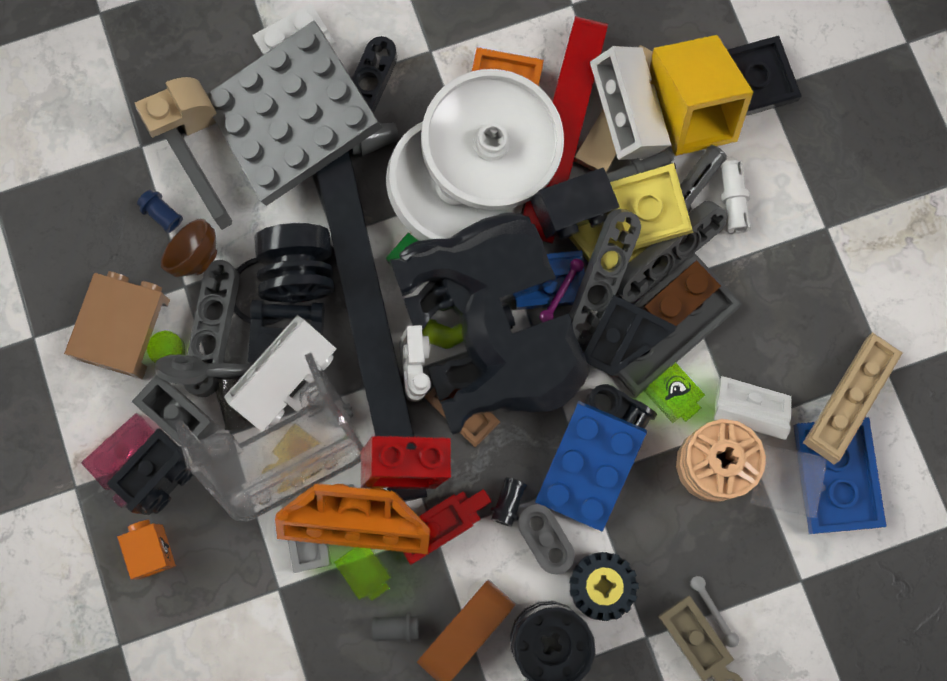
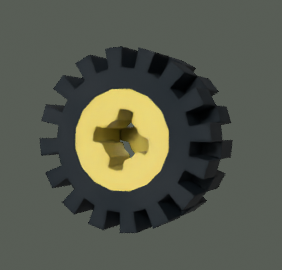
[569,552,639,621]

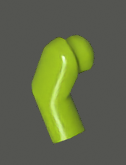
[422,319,463,349]

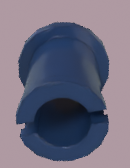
[137,190,183,233]

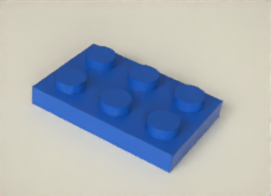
[535,401,647,532]
[793,417,887,534]

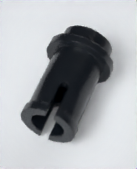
[490,477,527,527]

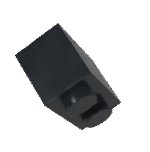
[530,167,620,240]

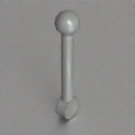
[690,576,739,647]

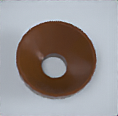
[161,219,217,277]

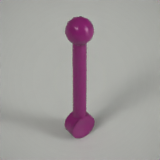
[539,258,584,323]

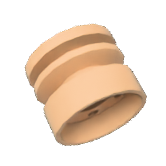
[676,419,766,502]

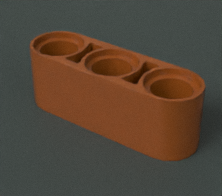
[416,579,516,681]

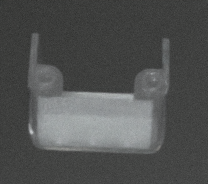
[175,352,364,521]

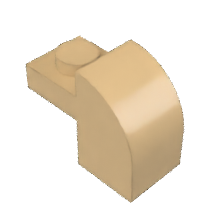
[135,77,217,138]

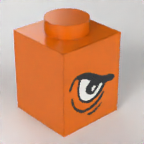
[117,520,176,579]

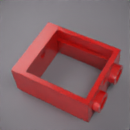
[361,436,451,489]

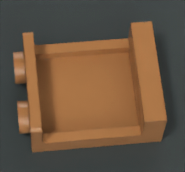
[64,271,170,380]

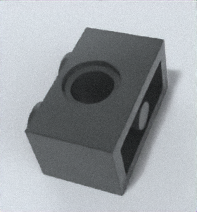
[132,374,220,454]

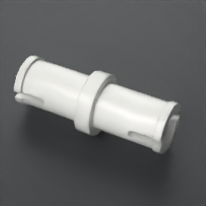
[720,160,751,234]

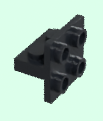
[106,428,199,515]

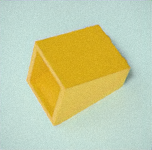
[649,35,753,156]

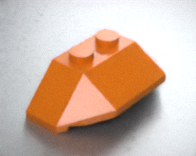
[275,484,430,554]

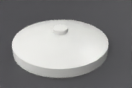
[421,69,564,210]
[386,122,524,240]

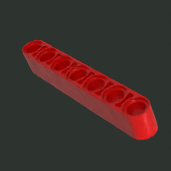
[523,16,608,244]

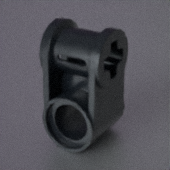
[585,384,657,429]

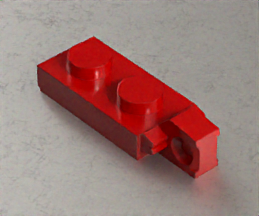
[403,489,492,565]

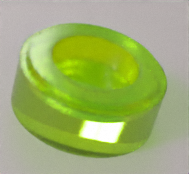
[147,331,185,364]

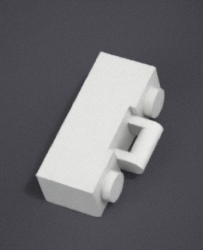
[590,46,671,160]
[224,315,337,432]

